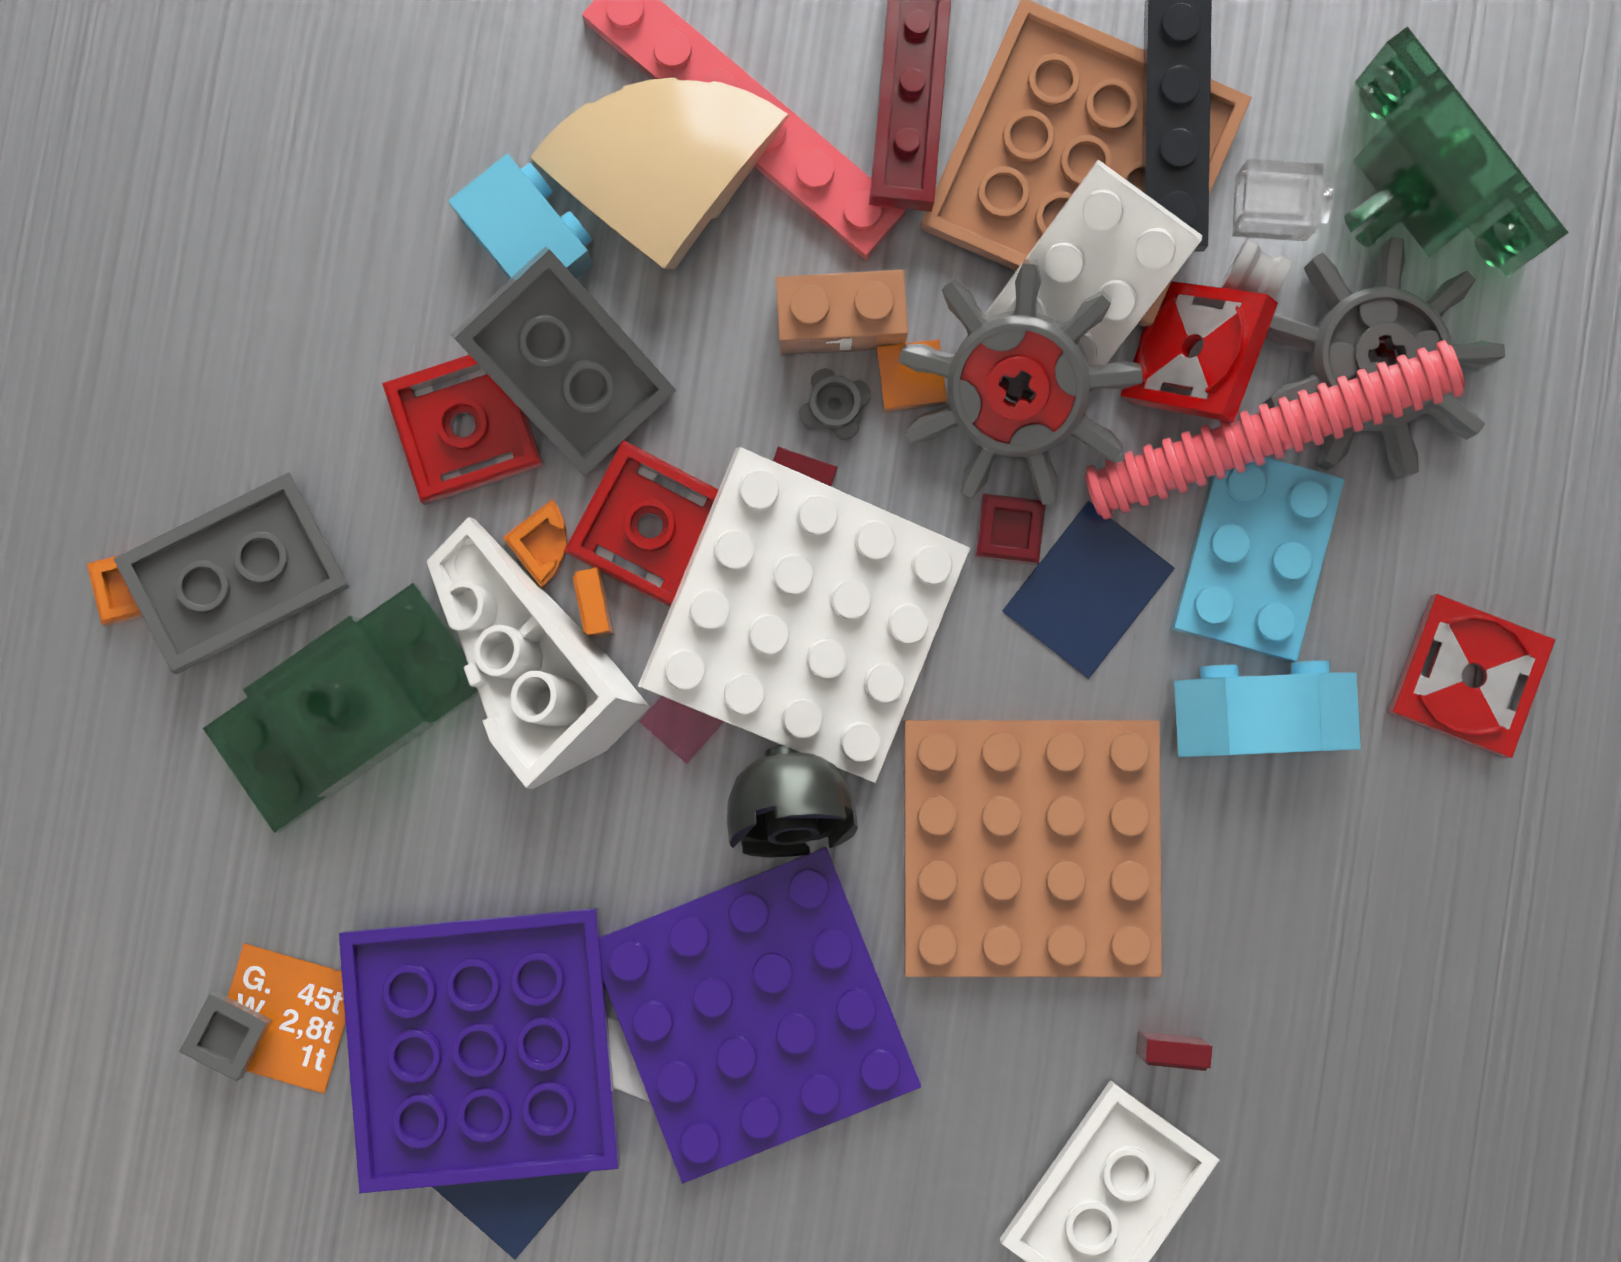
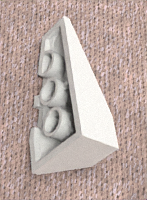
[426,517,650,789]

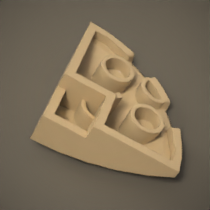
[530,78,790,270]

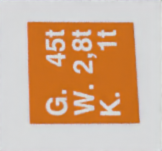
[228,943,346,1094]

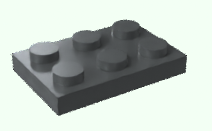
[451,247,677,477]
[113,472,350,675]

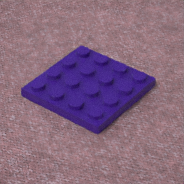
[600,847,922,1184]
[339,907,620,1194]

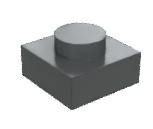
[179,991,273,1081]

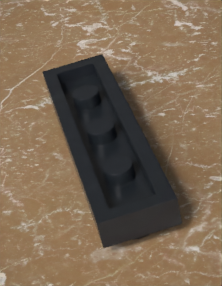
[1142,0,1212,252]

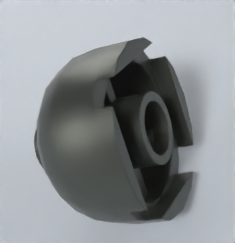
[727,745,858,858]

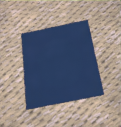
[1002,501,1175,679]
[432,1172,590,1260]

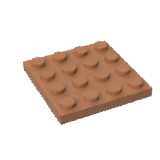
[920,0,1252,328]
[904,720,1162,977]

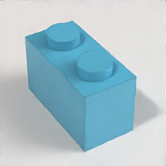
[448,153,594,280]

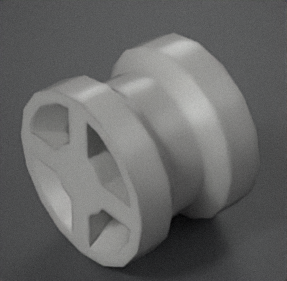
[1219,237,1293,299]

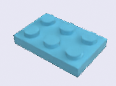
[1170,457,1345,663]

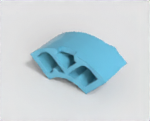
[1174,661,1361,757]

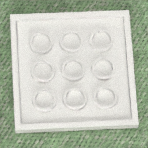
[638,447,970,783]

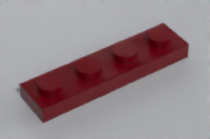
[869,0,951,212]

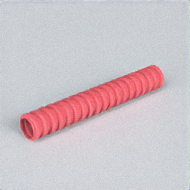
[1084,340,1466,520]

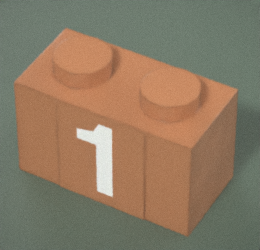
[776,269,908,355]

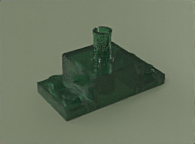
[1344,26,1569,277]
[203,583,479,833]

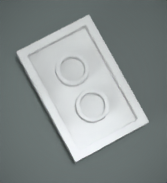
[985,160,1202,365]
[1000,1080,1220,1262]

